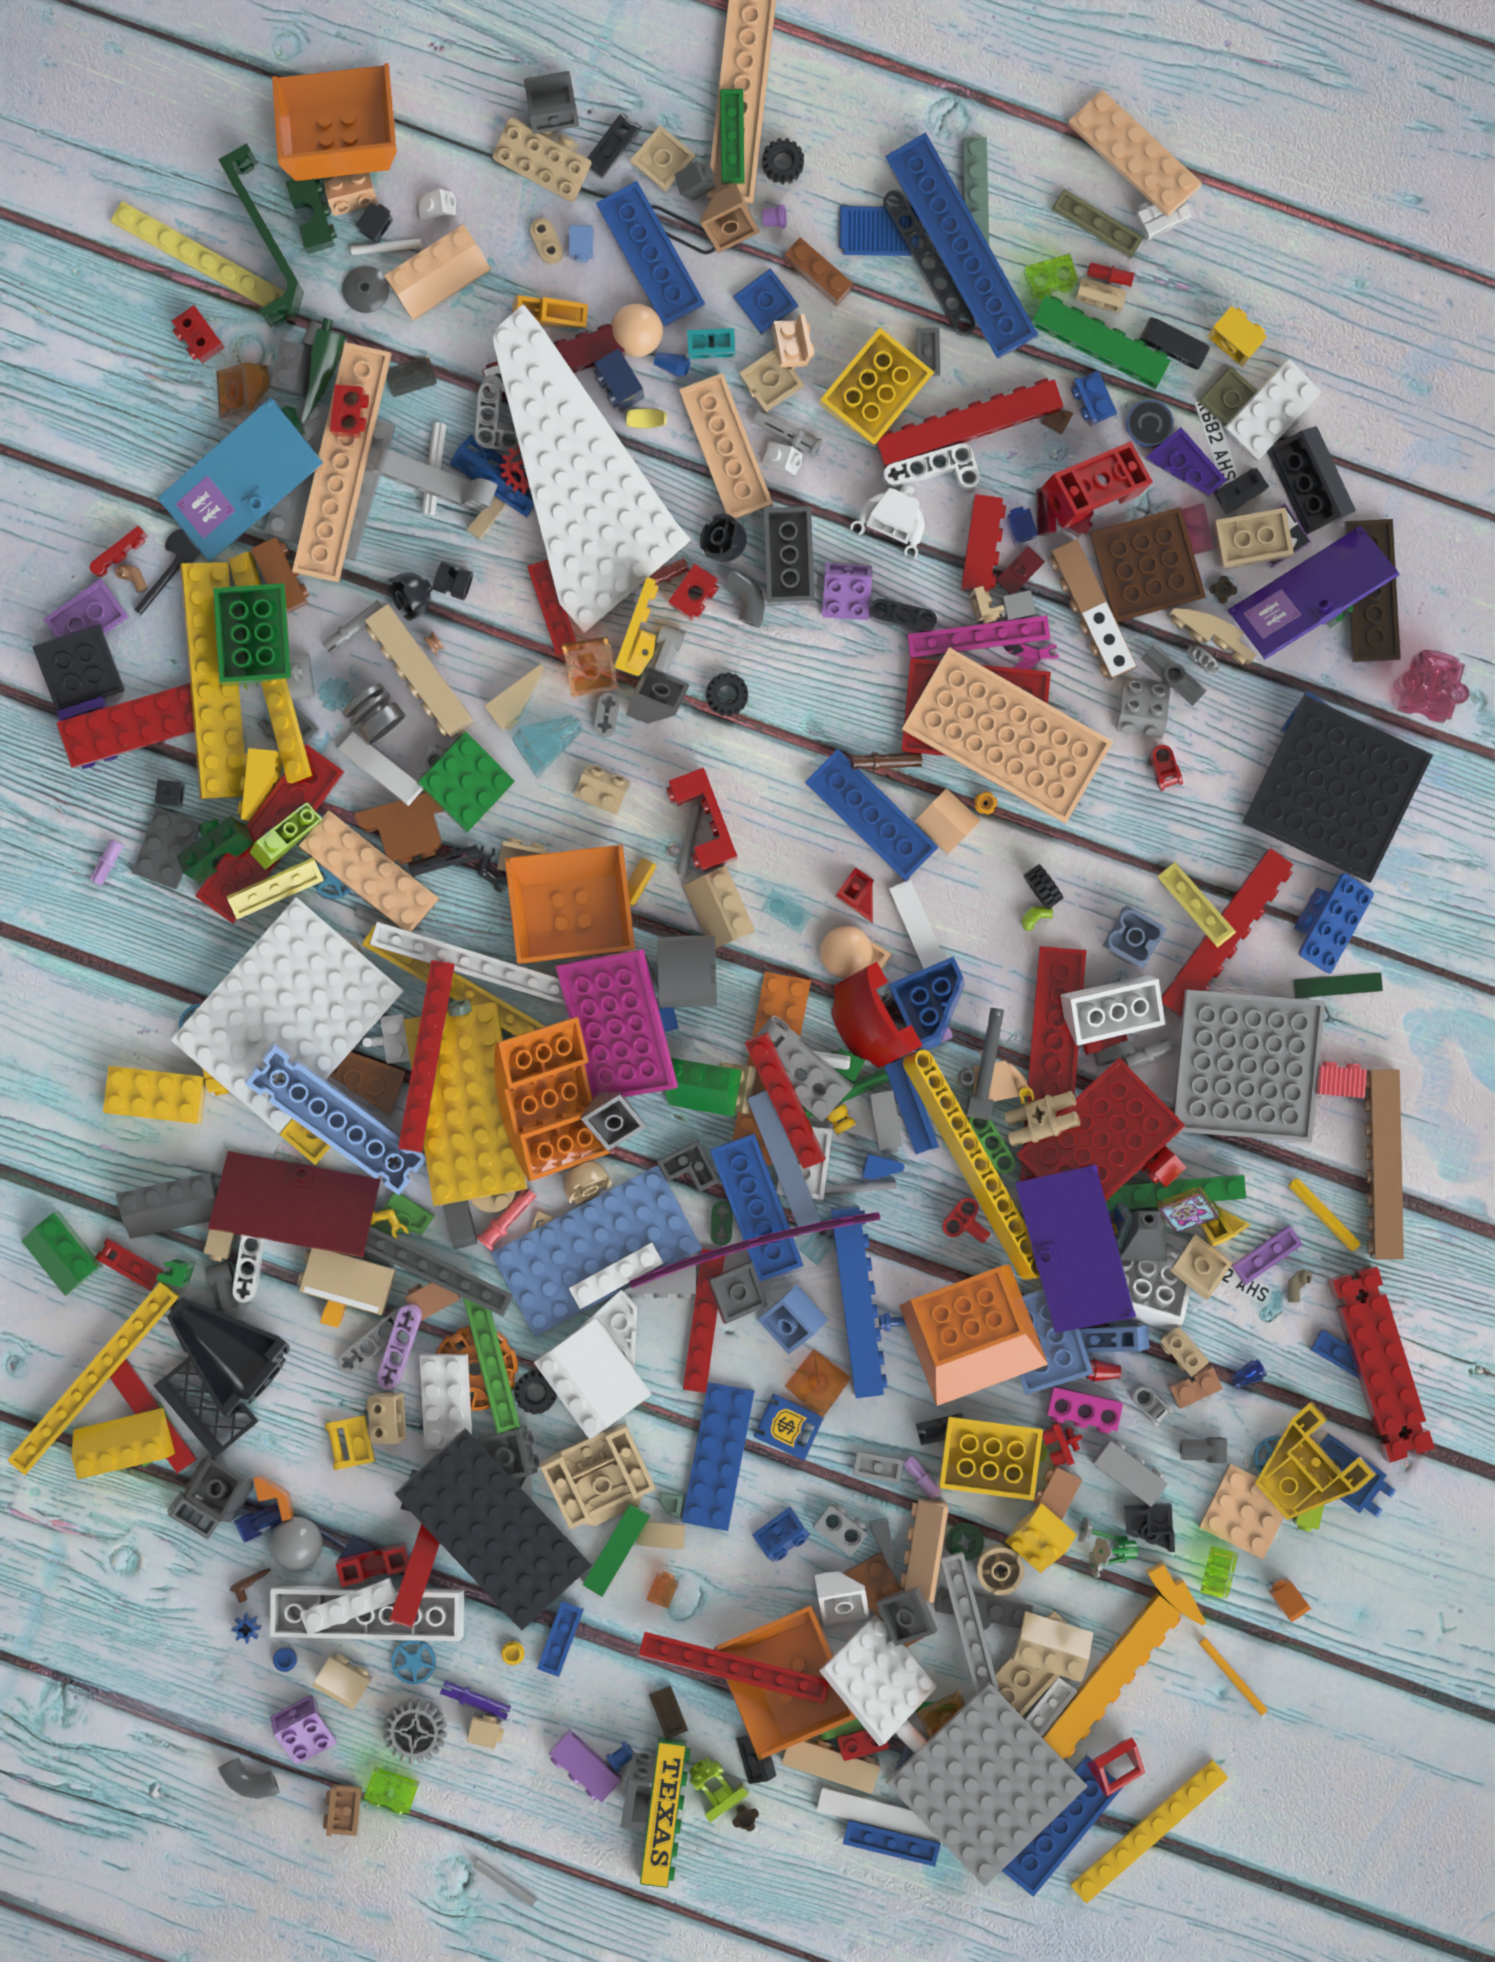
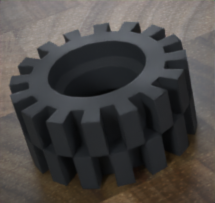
[762,138,804,185]
[706,672,748,716]
[1023,864,1064,909]
[514,1370,557,1415]

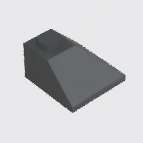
[626,667,689,724]

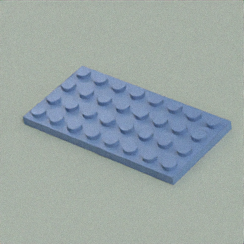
[491,1165,702,1337]

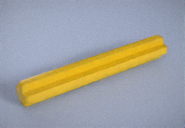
[1288,1178,1361,1251]

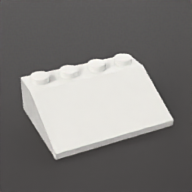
[1116,1236,1191,1331]
[534,1317,651,1440]

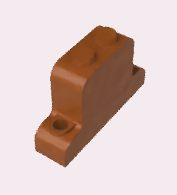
[354,793,444,865]

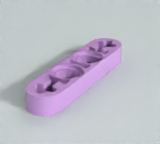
[377,1303,422,1390]

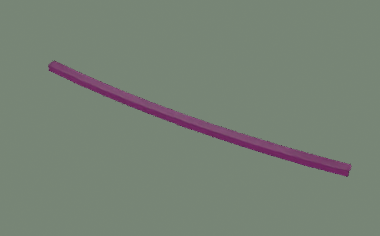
[629,1212,881,1289]

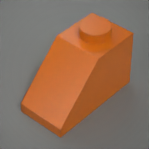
[1268,1578,1311,1622]

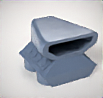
[1102,905,1167,969]

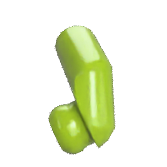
[1021,907,1053,931]

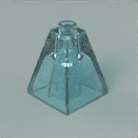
[512,715,583,779]

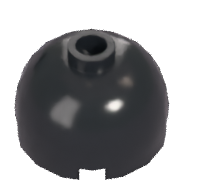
[699,513,747,563]
[388,572,432,621]

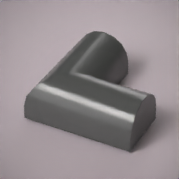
[657,1139,720,1192]

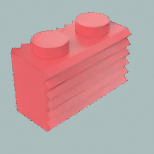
[1317,1061,1367,1098]

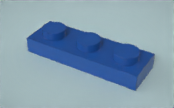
[1310,1329,1360,1379]
[537,1601,584,1677]

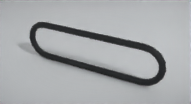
[651,205,716,255]

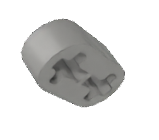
[594,692,619,737]

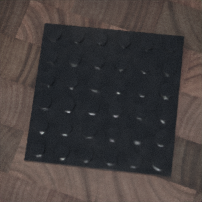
[1242,694,1433,883]

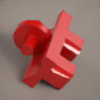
[1042,1422,1083,1466]

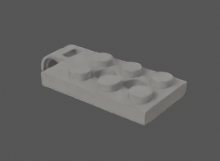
[757,1016,853,1122]

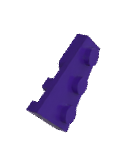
[1145,427,1227,497]

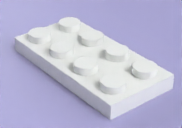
[1224,359,1321,461]
[420,1354,472,1449]

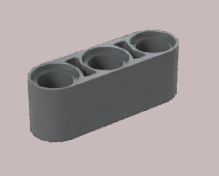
[443,1200,477,1250]

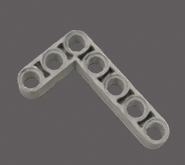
[475,375,518,451]
[372,448,498,512]

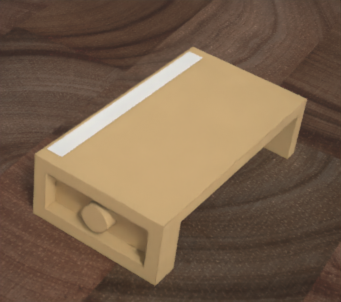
[297,1248,397,1315]

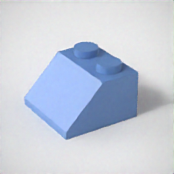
[757,1285,828,1354]

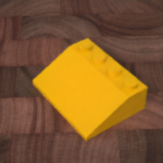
[818,327,934,445]
[938,1417,1043,1501]

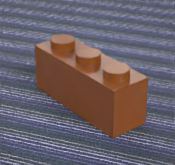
[784,237,853,307]
[250,537,310,614]

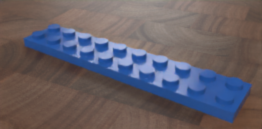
[885,132,1039,359]

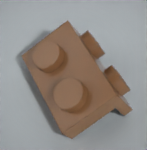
[323,1784,362,1836]

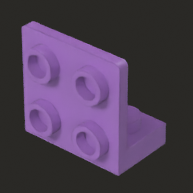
[822,563,872,620]
[270,1695,337,1765]

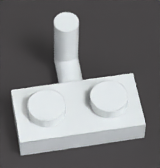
[363,1014,410,1064]

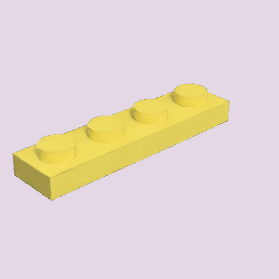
[226,858,324,919]
[1157,862,1236,948]

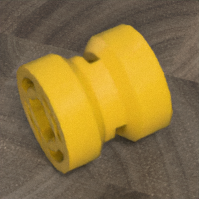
[826,1103,856,1135]

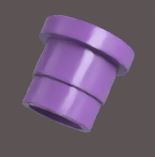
[762,204,787,228]

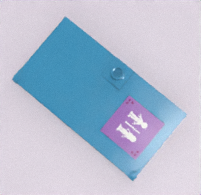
[157,397,324,562]

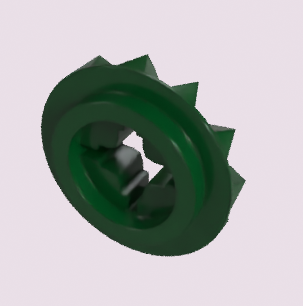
[946,1523,984,1561]

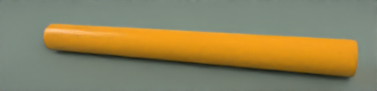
[1199,1637,1268,1716]

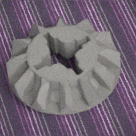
[1186,645,1219,675]

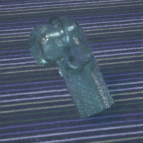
[1259,1291,1284,1322]

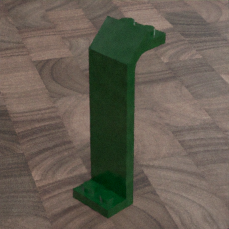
[218,143,304,328]

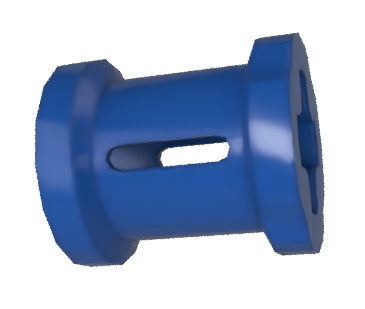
[606,1741,634,1773]

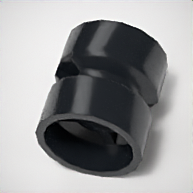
[432,561,474,601]

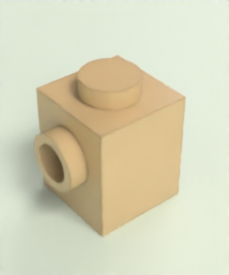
[467,1714,504,1749]

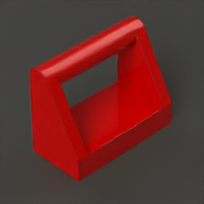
[1086,1737,1145,1797]

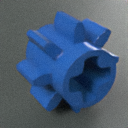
[231,1612,262,1644]

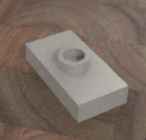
[853,1451,904,1484]

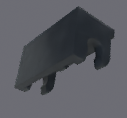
[1213,468,1270,515]

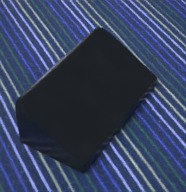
[736,1735,776,1784]

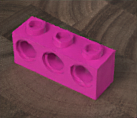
[1046,1386,1123,1434]

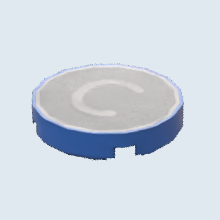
[1126,400,1174,448]

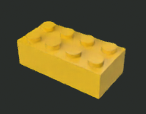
[103,1066,206,1124]

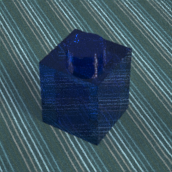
[1006,506,1038,545]

